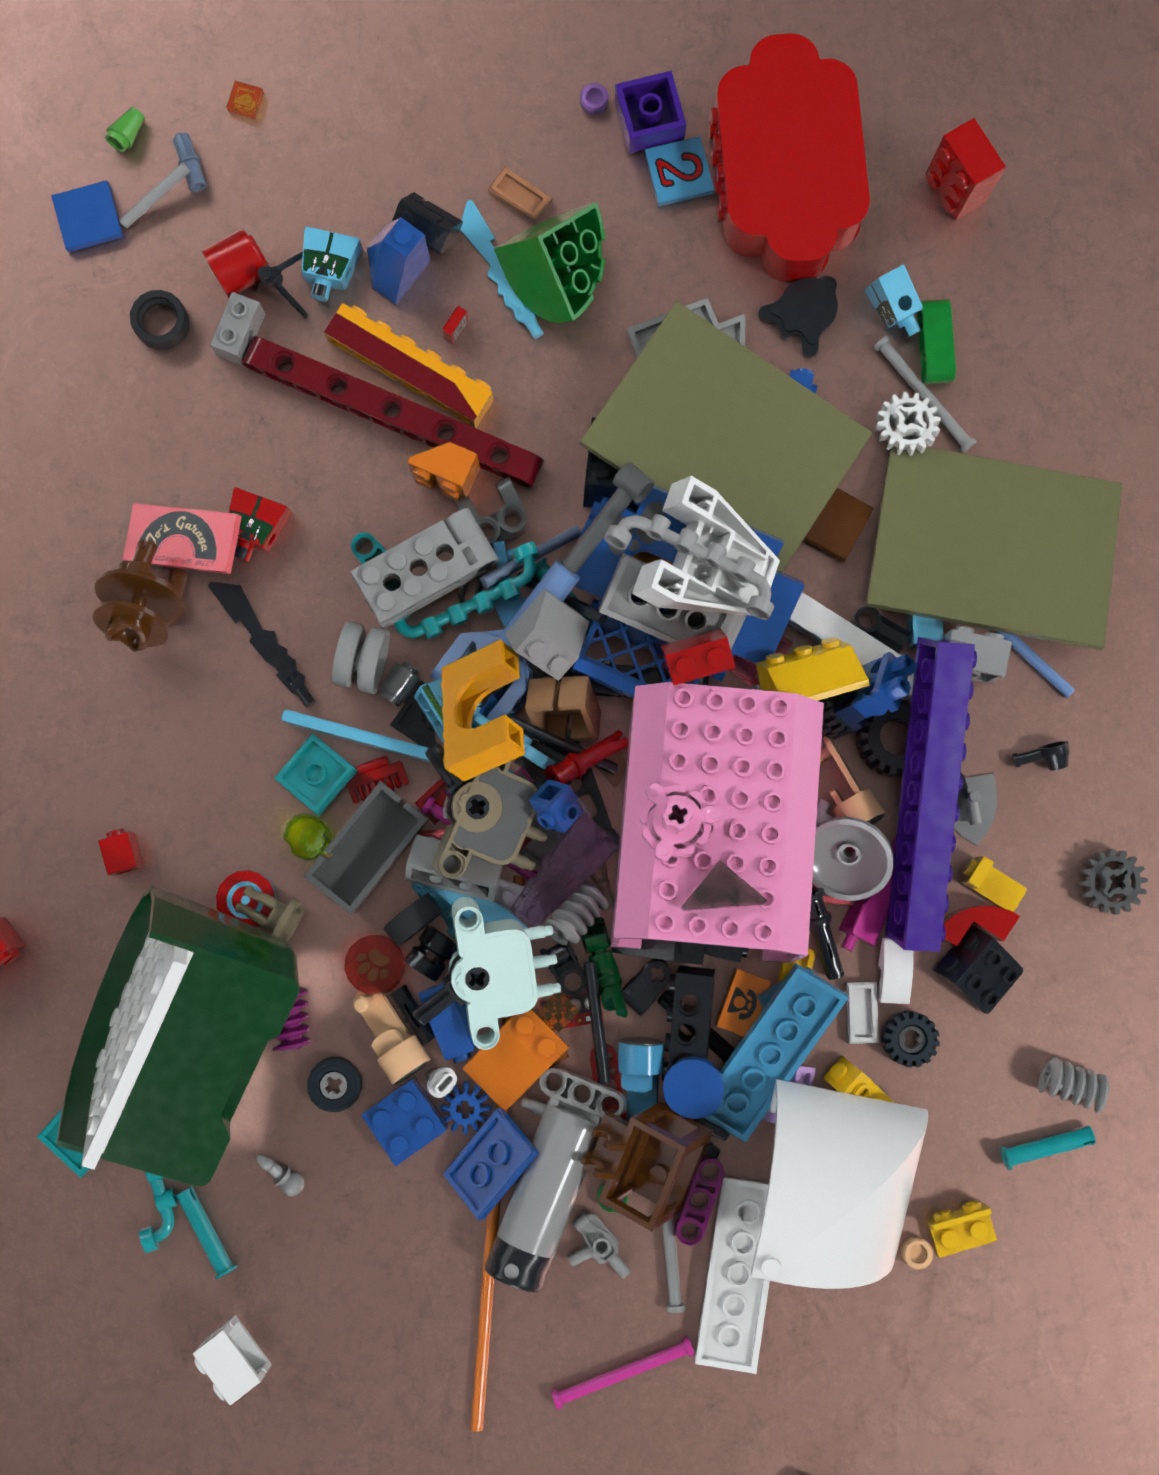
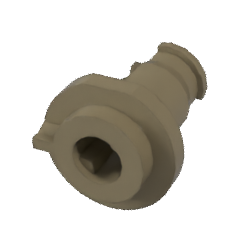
[235,885,306,941]

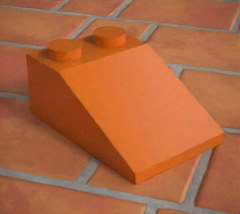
[462,1009,569,1111]

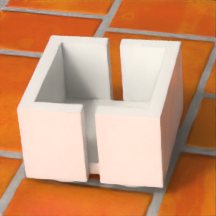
[193,1315,272,1405]

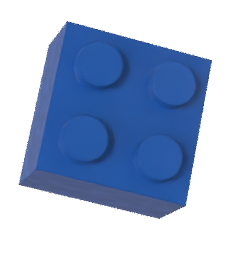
[361,1076,449,1167]

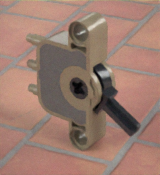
[425,743,547,879]

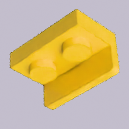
[926,1201,997,1258]

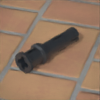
[809,888,845,980]

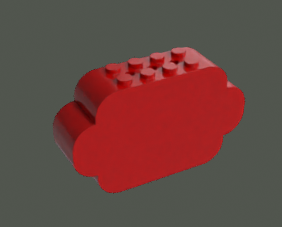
[708,33,870,283]

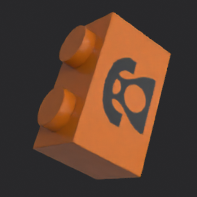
[714,968,772,1036]

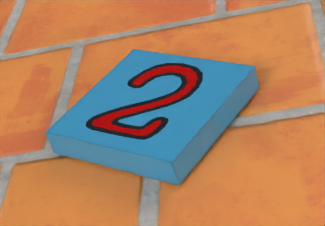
[644,136,714,207]

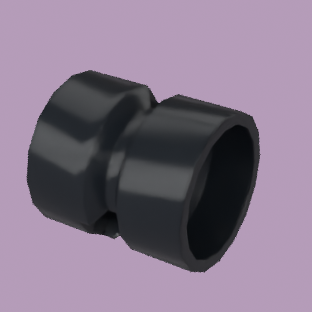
[404,925,457,982]

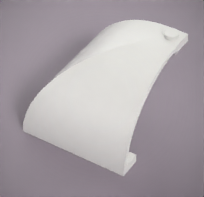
[751,1079,929,1289]

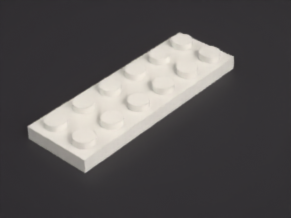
[694,1176,770,1374]

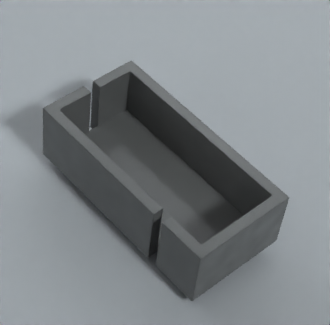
[303,781,429,914]

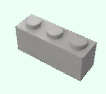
[405,834,503,902]

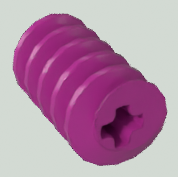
[272,987,311,1051]

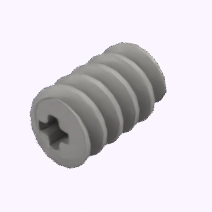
[544,881,609,945]
[1038,1057,1109,1113]

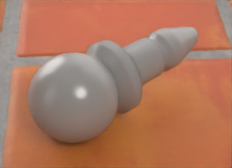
[256,1155,304,1196]

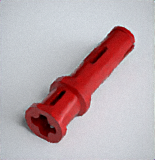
[544,730,629,784]

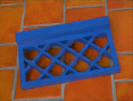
[571,620,701,699]

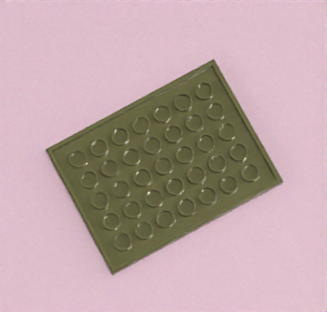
[579,301,873,572]
[866,446,1123,650]

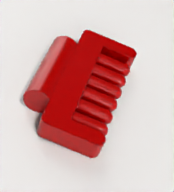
[346,755,409,804]

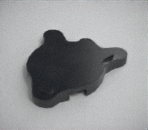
[758,275,838,358]

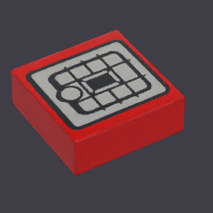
[442,306,469,345]

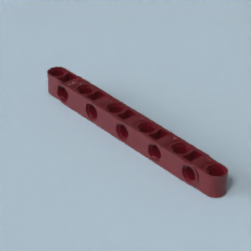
[241,336,544,488]

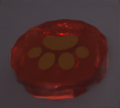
[344,935,405,995]

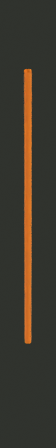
[470,876,525,1432]

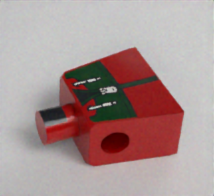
[228,487,292,563]

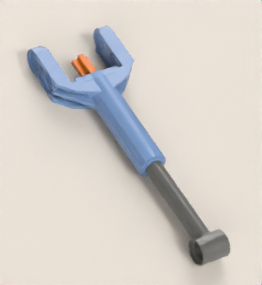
[431,462,655,720]

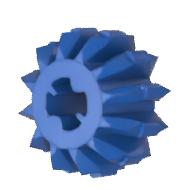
[440,1081,492,1135]

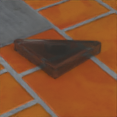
[680,861,767,911]

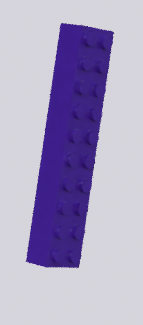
[885,637,977,952]

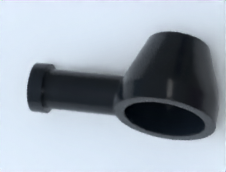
[1012,741,1070,771]

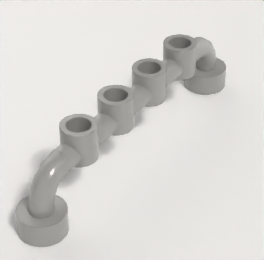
[604,514,774,620]

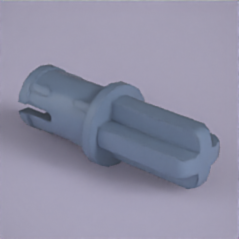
[173,133,207,192]

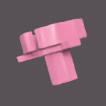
[640,782,720,862]

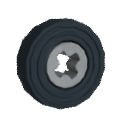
[307,1057,362,1112]

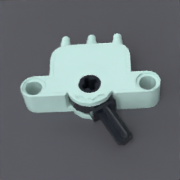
[413,897,561,1050]

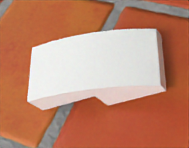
[877,938,913,1004]

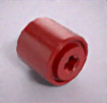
[201,228,269,298]

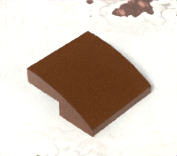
[803,488,874,562]

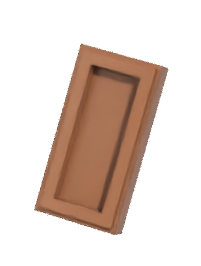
[488,166,552,224]

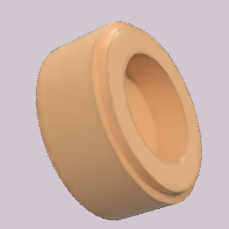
[901,1236,933,1270]

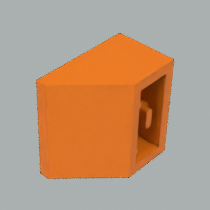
[407,442,480,500]

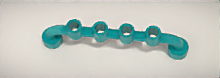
[390,542,539,639]
[139,1172,178,1254]

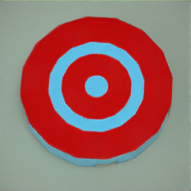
[216,870,277,928]

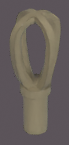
[583,845,614,909]

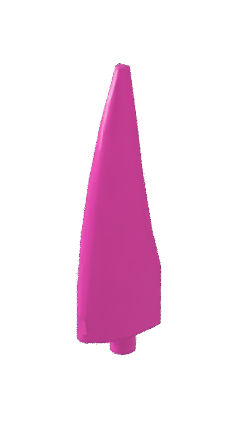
[839,835,896,952]

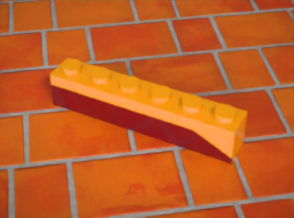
[324,303,494,428]

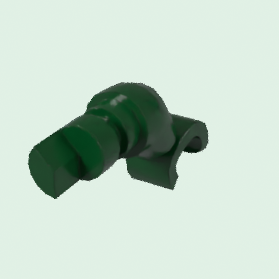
[581,917,628,1018]

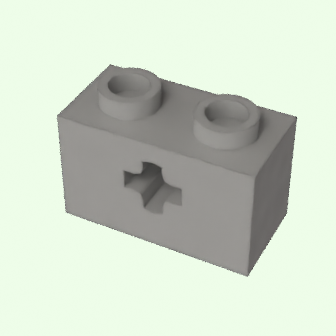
[210,292,266,366]

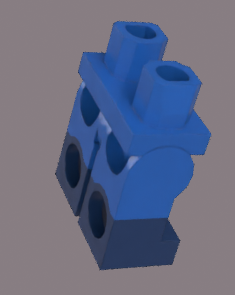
[834,652,917,732]

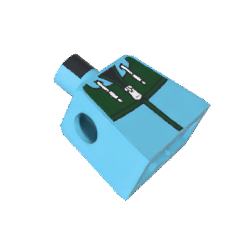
[302,226,363,302]
[864,264,923,339]

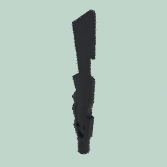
[208,582,316,708]

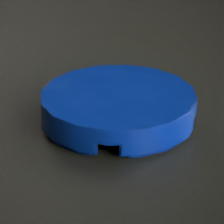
[663,1056,725,1119]

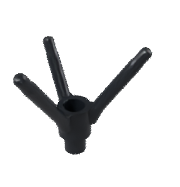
[254,251,308,318]

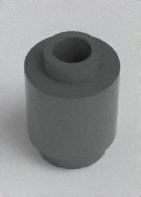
[378,661,420,707]

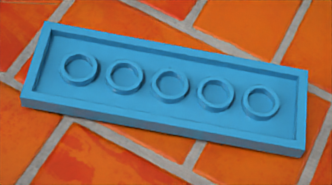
[704,963,849,1142]

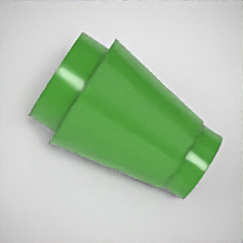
[105,107,145,152]

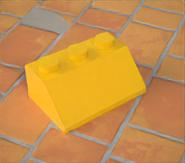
[756,638,870,701]

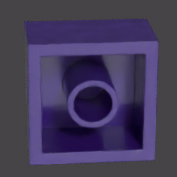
[614,70,686,154]

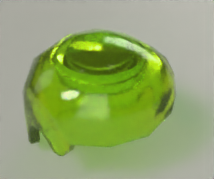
[283,813,332,861]

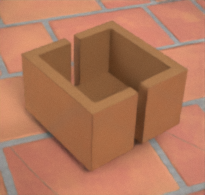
[525,675,601,743]

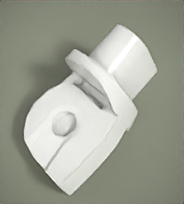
[424,1067,457,1098]

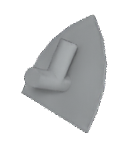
[954,773,997,846]

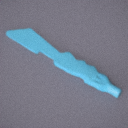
[460,200,543,339]

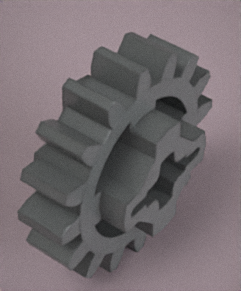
[1079,849,1148,914]

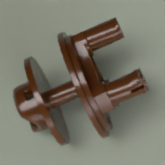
[93,539,188,652]

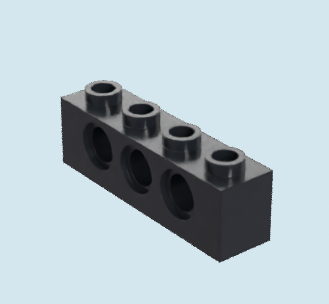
[662,965,715,1081]

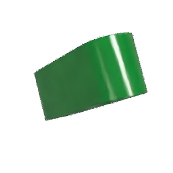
[917,299,956,384]

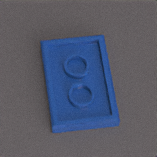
[443,1108,539,1220]

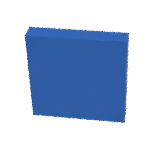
[51,180,124,253]

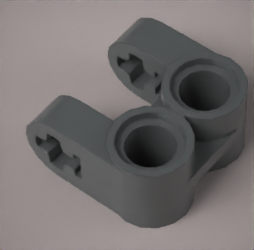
[455,477,528,549]

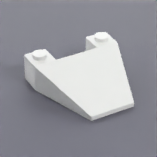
[632,476,780,616]

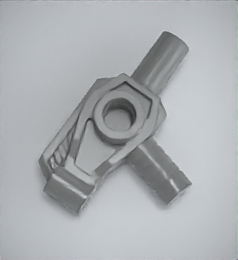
[567,1212,631,1279]

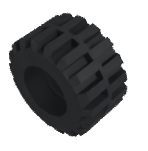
[856,699,911,777]

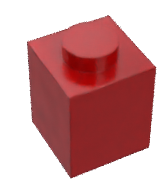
[98,828,144,876]

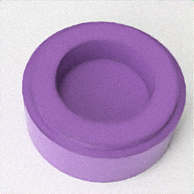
[580,83,609,115]

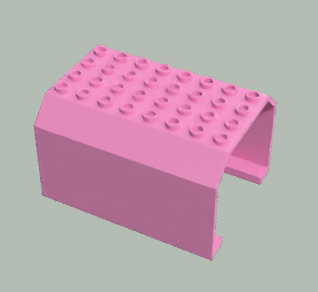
[610,682,824,963]

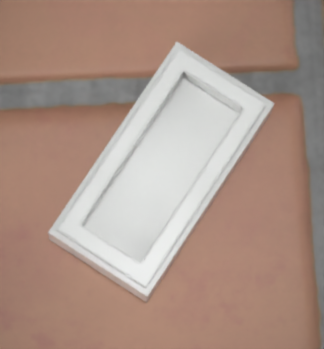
[845,982,879,1044]

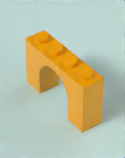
[441,639,525,781]

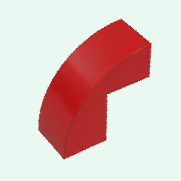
[943,906,1020,946]

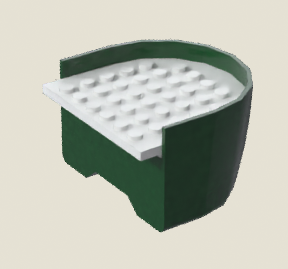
[56,885,300,1187]

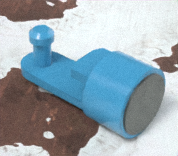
[618,1037,664,1122]

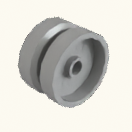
[332,621,390,694]

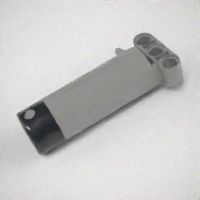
[485,1067,627,1293]

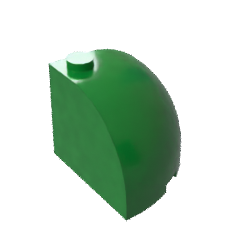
[494,202,605,323]

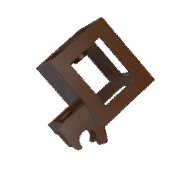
[581,1102,713,1232]

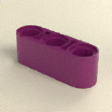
[675,1154,725,1246]

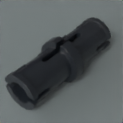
[390,984,435,1046]

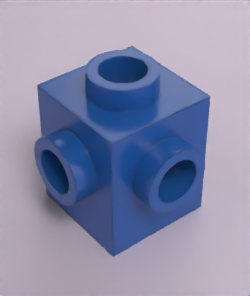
[529,779,583,833]

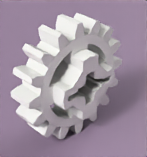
[875,392,941,456]

